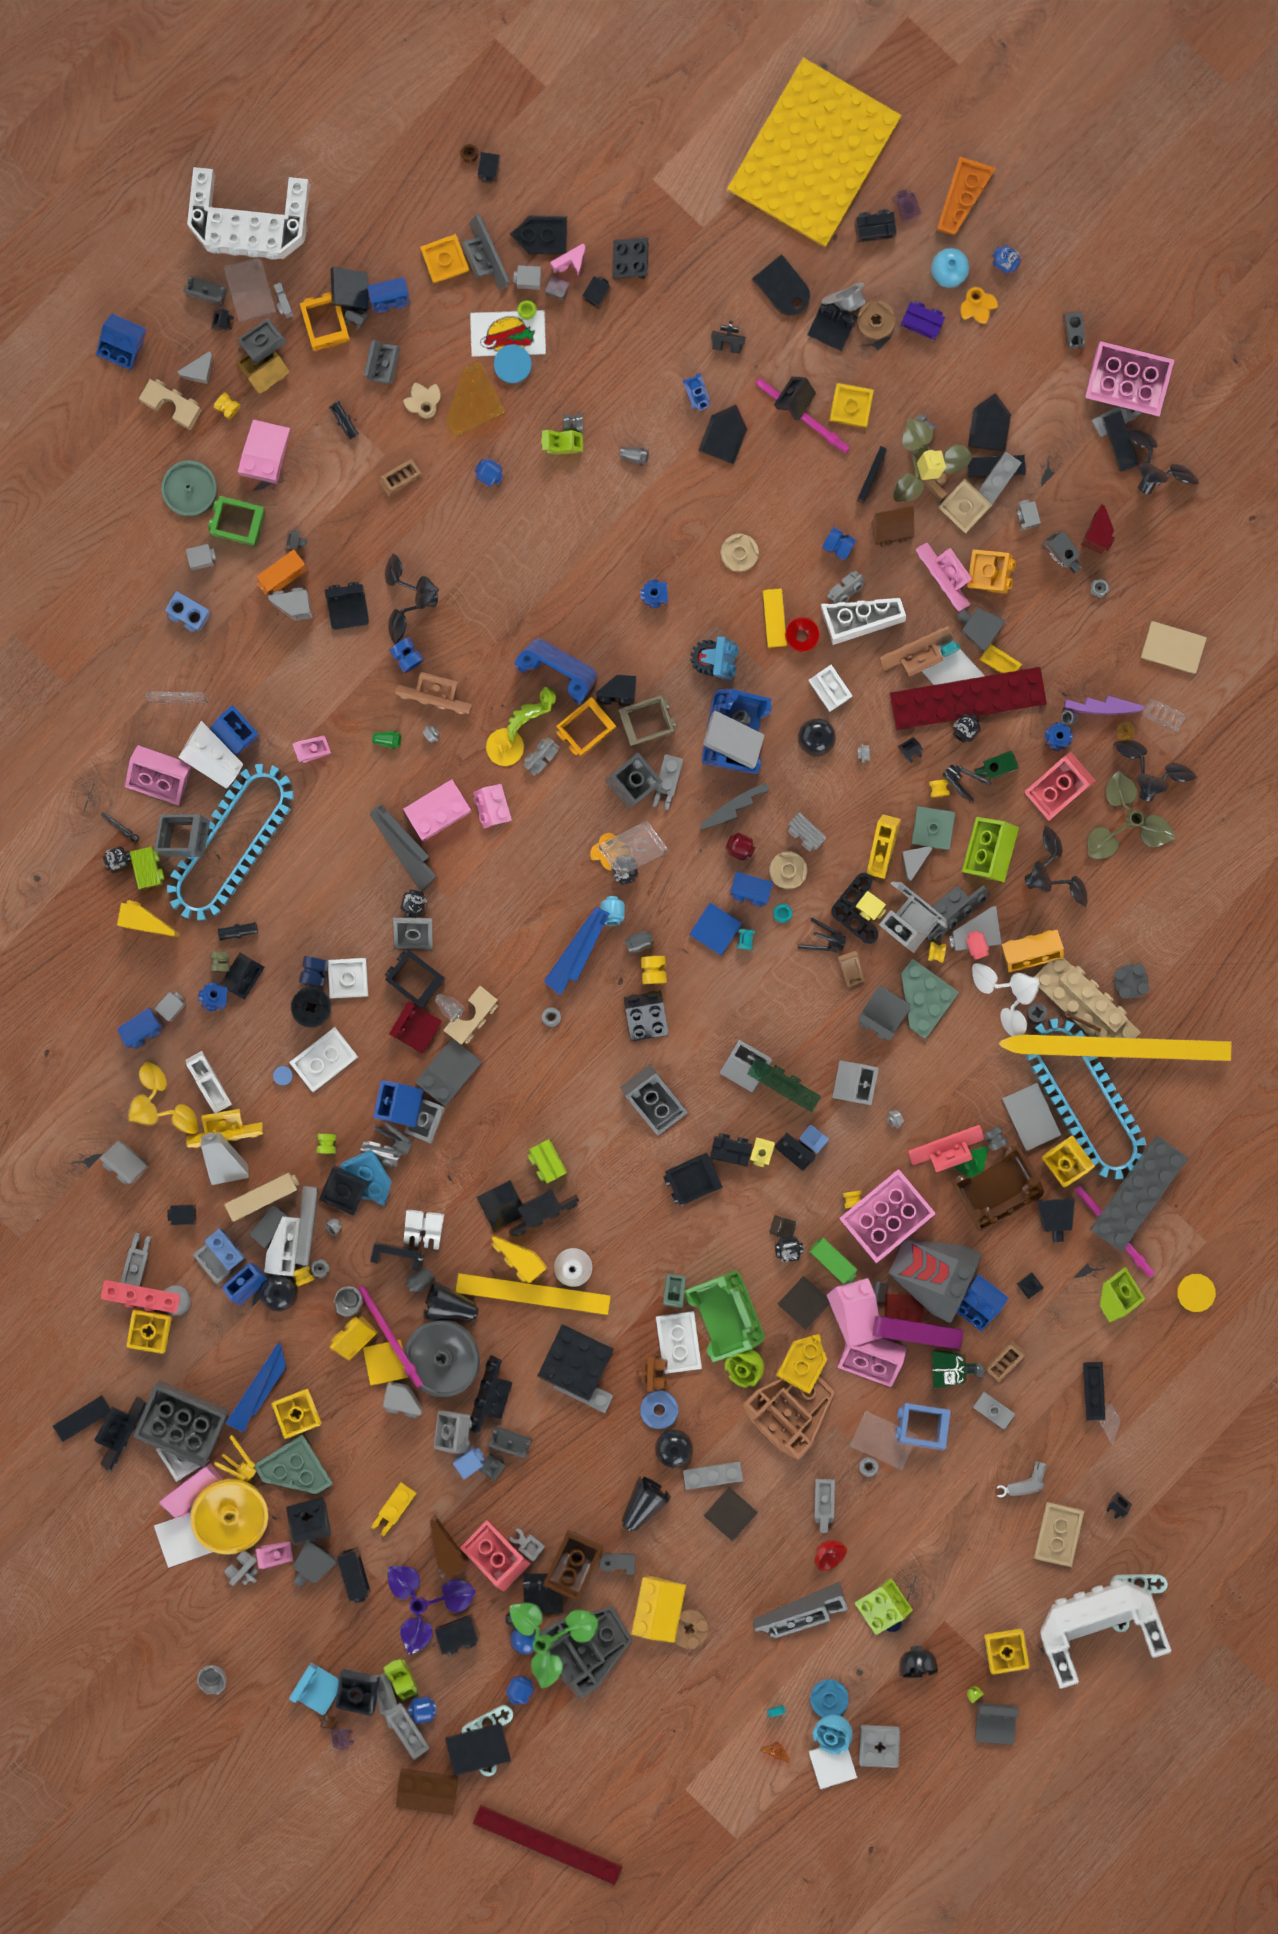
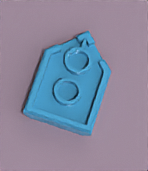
[340,1149,392,1206]

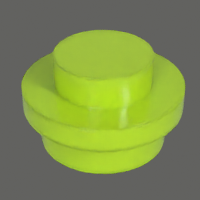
[517,300,537,320]

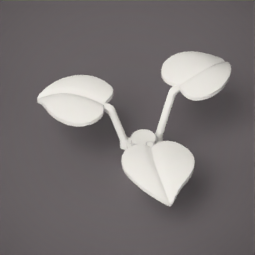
[972,963,1039,1036]

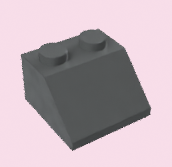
[605,753,663,810]

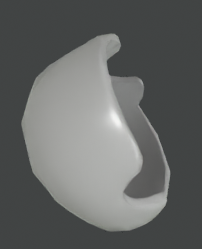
[164,1285,191,1316]
[334,1286,363,1317]
[197,1665,227,1695]

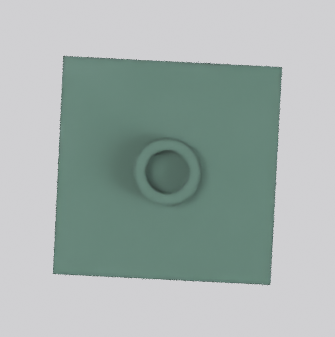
[911,806,955,850]

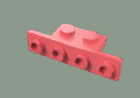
[908,1125,984,1172]
[101,1280,180,1313]

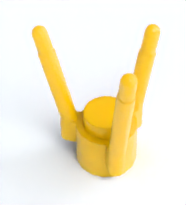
[214,1435,256,1482]

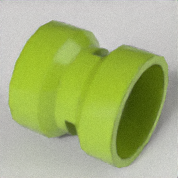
[317,1134,337,1154]

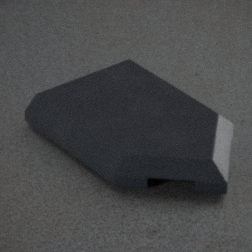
[510,216,567,255]
[968,393,1011,452]
[698,405,747,465]

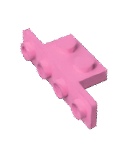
[916,543,972,612]

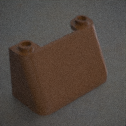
[951,1145,1044,1231]

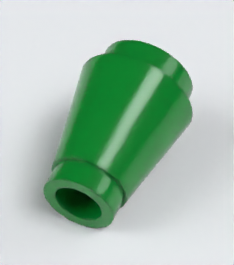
[372,730,401,749]

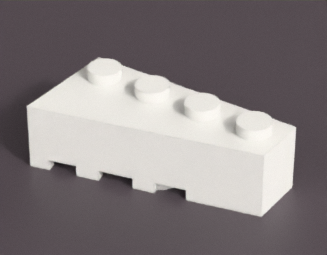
[821,598,906,645]

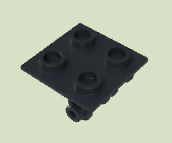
[612,237,649,279]
[807,303,857,351]
[523,1573,562,1612]

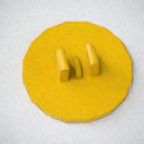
[486,728,524,766]

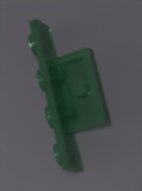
[747,1058,821,1112]

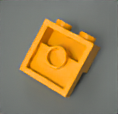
[967,550,1016,594]

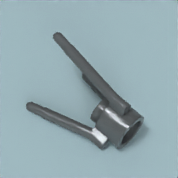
[363,1123,412,1157]

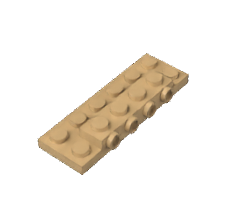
[1033,958,1141,1060]

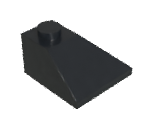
[477,1180,523,1231]

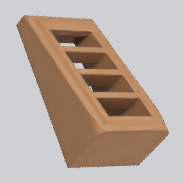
[379,459,422,496]
[985,1339,1026,1382]

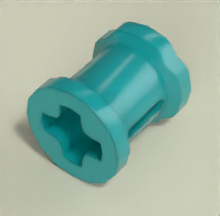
[737,929,755,950]

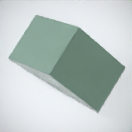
[663,1274,686,1307]

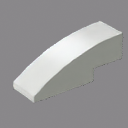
[185,1051,232,1113]

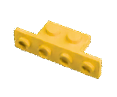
[186,1109,263,1148]

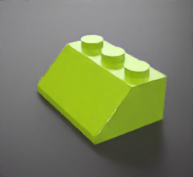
[962,817,1019,883]

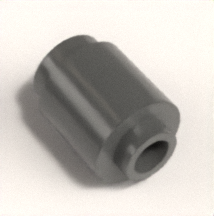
[625,930,654,954]
[406,1267,435,1294]

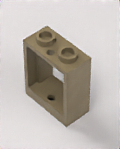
[618,695,677,747]

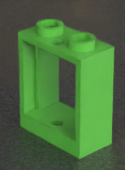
[208,496,266,547]
[808,1236,857,1284]

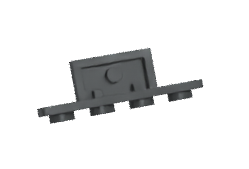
[461,214,510,291]
[927,885,990,942]

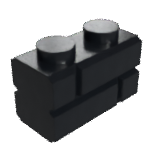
[855,209,897,243]
[710,1133,752,1167]

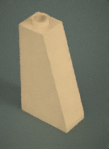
[224,1172,300,1221]

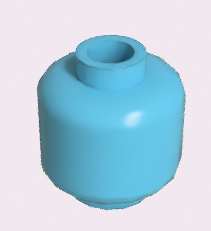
[600,896,625,926]

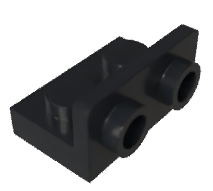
[774,1132,816,1171]

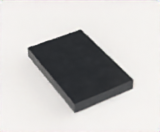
[445,1722,511,1776]

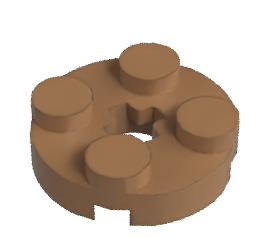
[857,301,895,341]
[675,1609,708,1649]

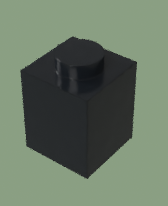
[477,152,500,184]
[582,276,610,309]
[167,1204,197,1225]

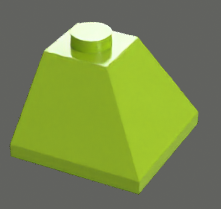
[1100,1267,1146,1322]

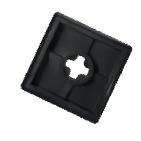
[286,1497,331,1545]
[335,1669,380,1716]

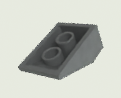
[415,1038,482,1107]
[620,1064,688,1136]

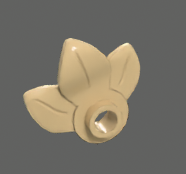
[403,383,441,418]

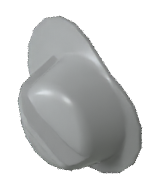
[821,282,865,312]

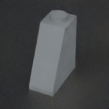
[949,906,1001,951]
[201,1133,249,1185]

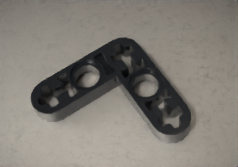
[831,873,878,944]

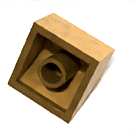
[235,351,290,394]

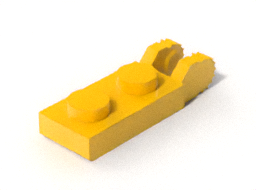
[371,1482,417,1536]

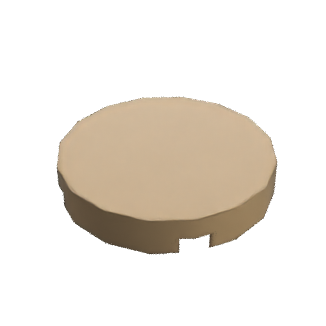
[721,533,759,572]
[769,851,807,890]

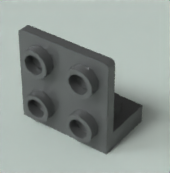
[975,1702,1019,1744]

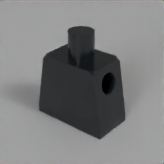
[1036,1198,1075,1242]

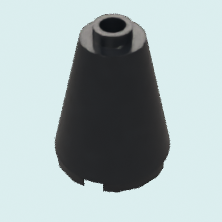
[423,1281,479,1322]
[622,1476,671,1531]

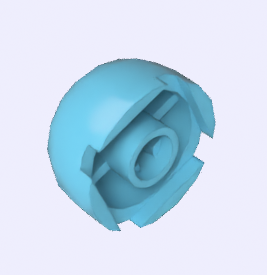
[931,248,969,288]
[813,1714,853,1754]

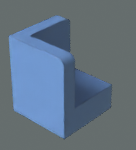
[799,1125,829,1154]

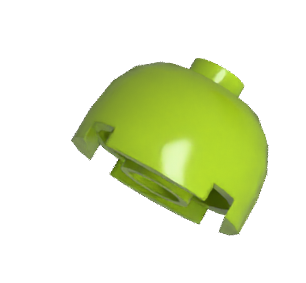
[725,1349,764,1388]

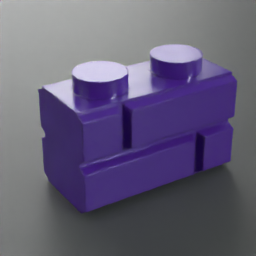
[900,301,945,341]

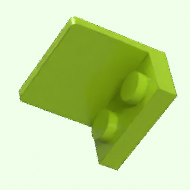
[855,1578,913,1635]

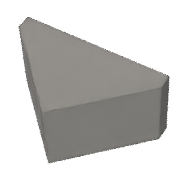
[177,351,214,384]
[901,846,932,881]

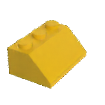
[632,1576,686,1642]

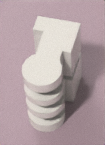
[404,1209,445,1250]

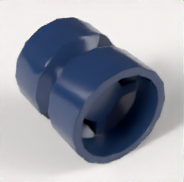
[299,956,328,987]

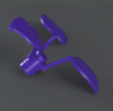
[388,1566,476,1654]

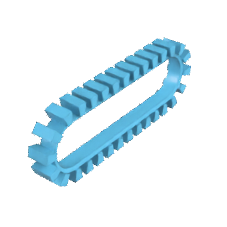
[167,764,294,921]
[1026,1019,1147,1179]

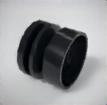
[291,987,331,1028]

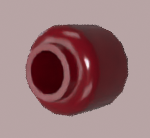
[725,833,755,861]

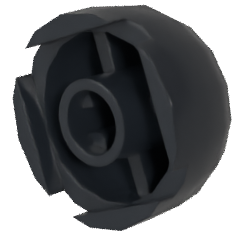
[798,718,836,757]
[260,1274,299,1312]
[655,1429,693,1468]
[899,1646,938,1678]

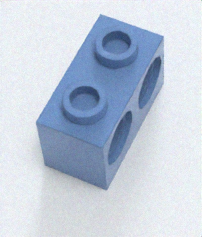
[165,591,211,633]
[204,1228,246,1271]
[453,1446,485,1479]

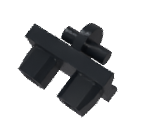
[711,320,746,354]

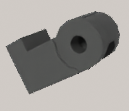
[1063,311,1085,349]
[599,1553,635,1575]

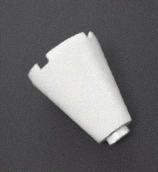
[554,1248,592,1287]

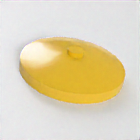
[190,1479,268,1554]

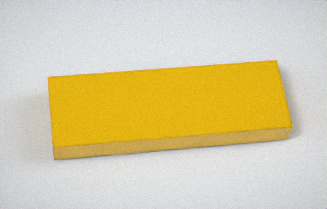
[763,589,787,648]

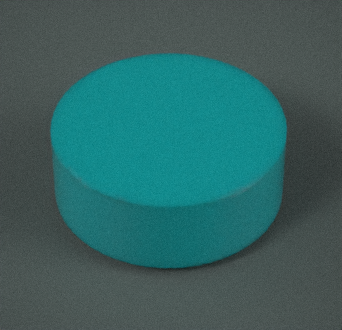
[940,642,960,657]
[773,904,792,923]
[766,1705,787,1718]

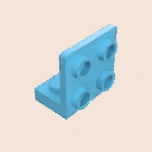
[289,1662,339,1715]

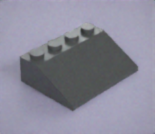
[133,1380,230,1467]

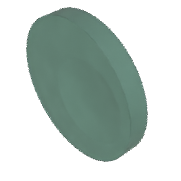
[161,460,217,517]

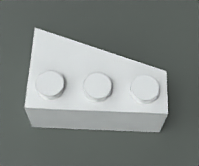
[178,721,243,789]

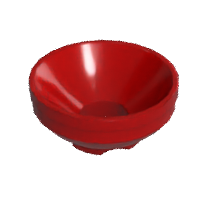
[785,617,820,652]
[814,1540,847,1571]

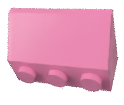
[125,745,191,806]
[403,779,472,842]
[837,1338,907,1387]
[160,1463,223,1518]

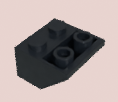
[596,675,636,706]
[435,1614,480,1656]

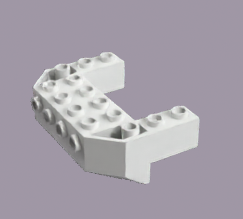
[187,167,310,259]
[1041,1579,1171,1689]

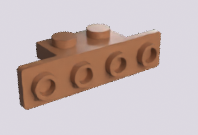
[880,626,953,677]
[395,672,472,714]

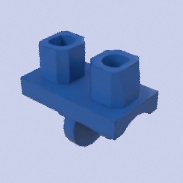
[682,373,711,410]

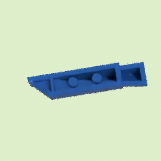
[544,907,610,995]
[226,1342,286,1432]

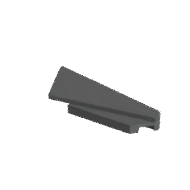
[370,804,437,891]
[753,1582,848,1638]

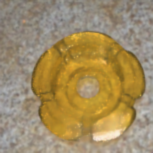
[1117,722,1136,741]

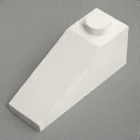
[264,1217,300,1276]

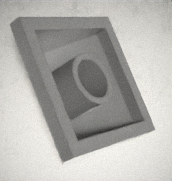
[393,918,433,949]
[404,1098,446,1143]

